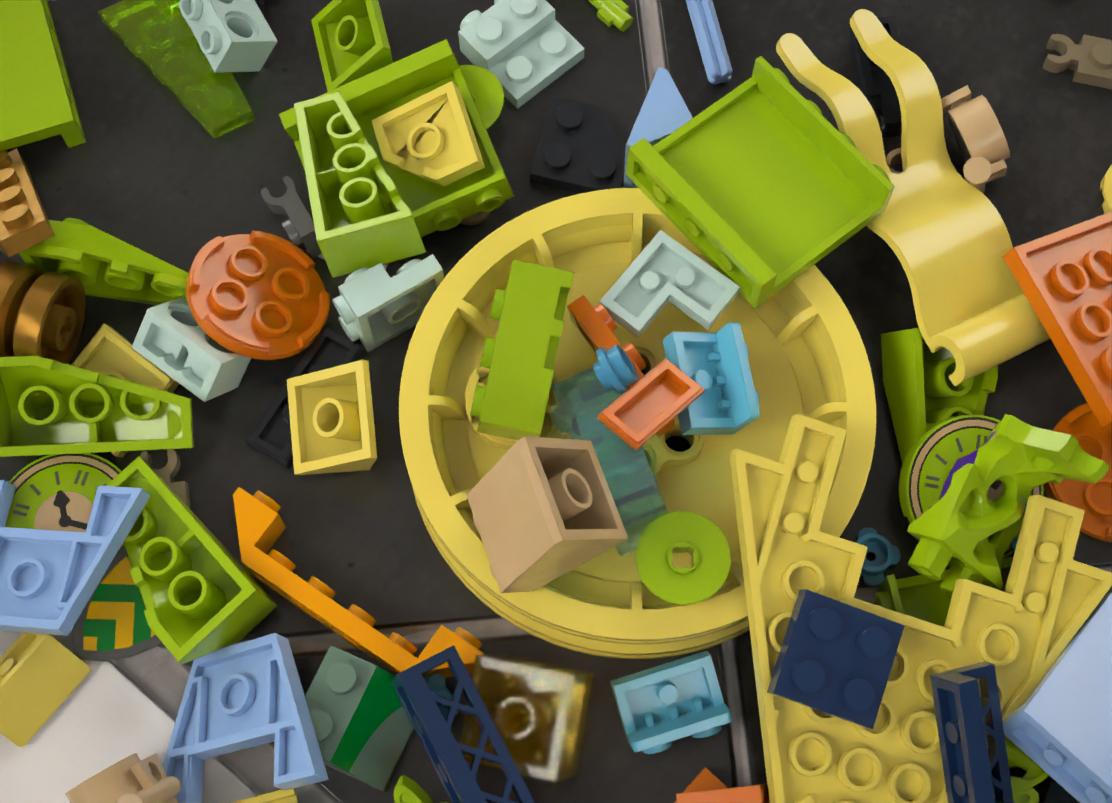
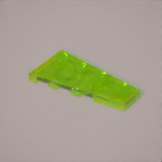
[98,0,255,138]

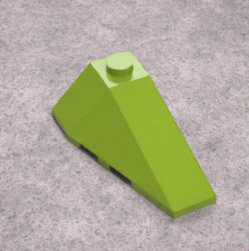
[19,218,188,305]
[881,328,998,465]
[0,356,194,457]
[106,456,278,665]

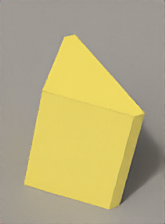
[287,360,377,475]

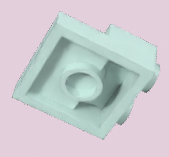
[458,0,585,109]
[332,254,444,352]

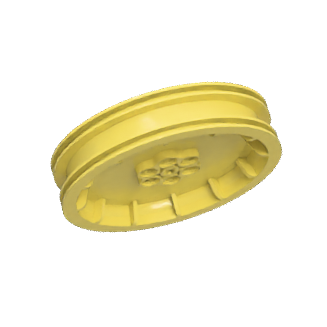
[399,188,876,659]

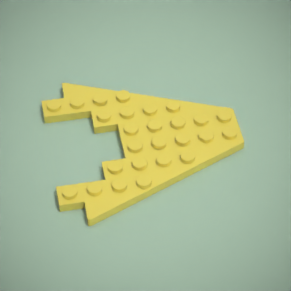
[730,414,1112,803]

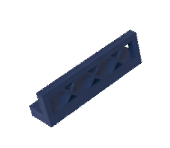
[391,645,535,803]
[930,661,1014,803]

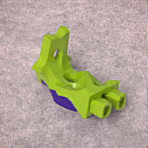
[907,414,1110,599]

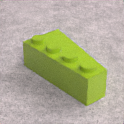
[294,91,426,278]

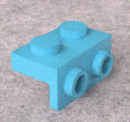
[663,322,760,435]
[610,651,733,754]

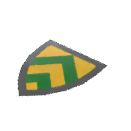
[73,545,162,661]

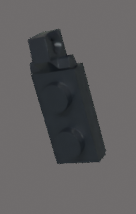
[849,16,902,137]

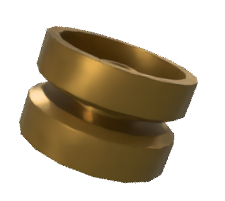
[0,260,86,364]

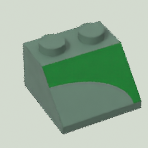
[305,645,414,792]

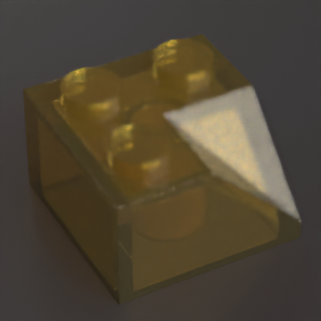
[461,653,593,782]

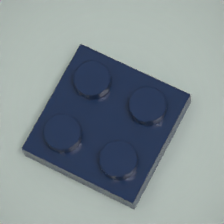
[767,589,905,729]

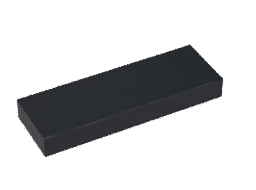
[246,325,366,469]

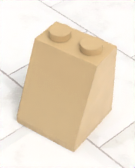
[466,437,628,593]

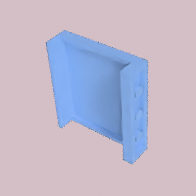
[1003,591,1112,803]

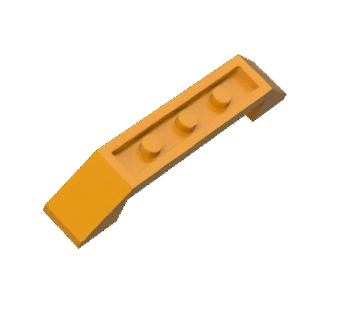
[233,487,486,681]

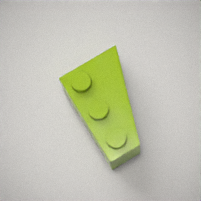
[470,259,575,440]

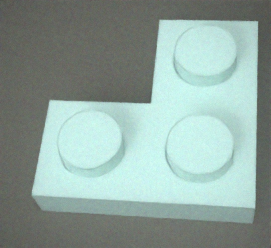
[599,230,740,338]

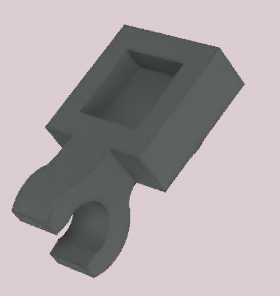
[261,176,322,258]

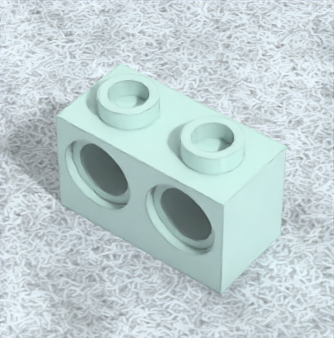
[178,0,277,73]
[131,297,251,402]

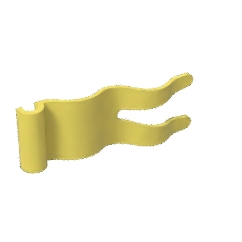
[776,9,1050,386]

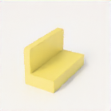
[0,632,90,747]

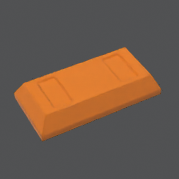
[597,358,705,451]

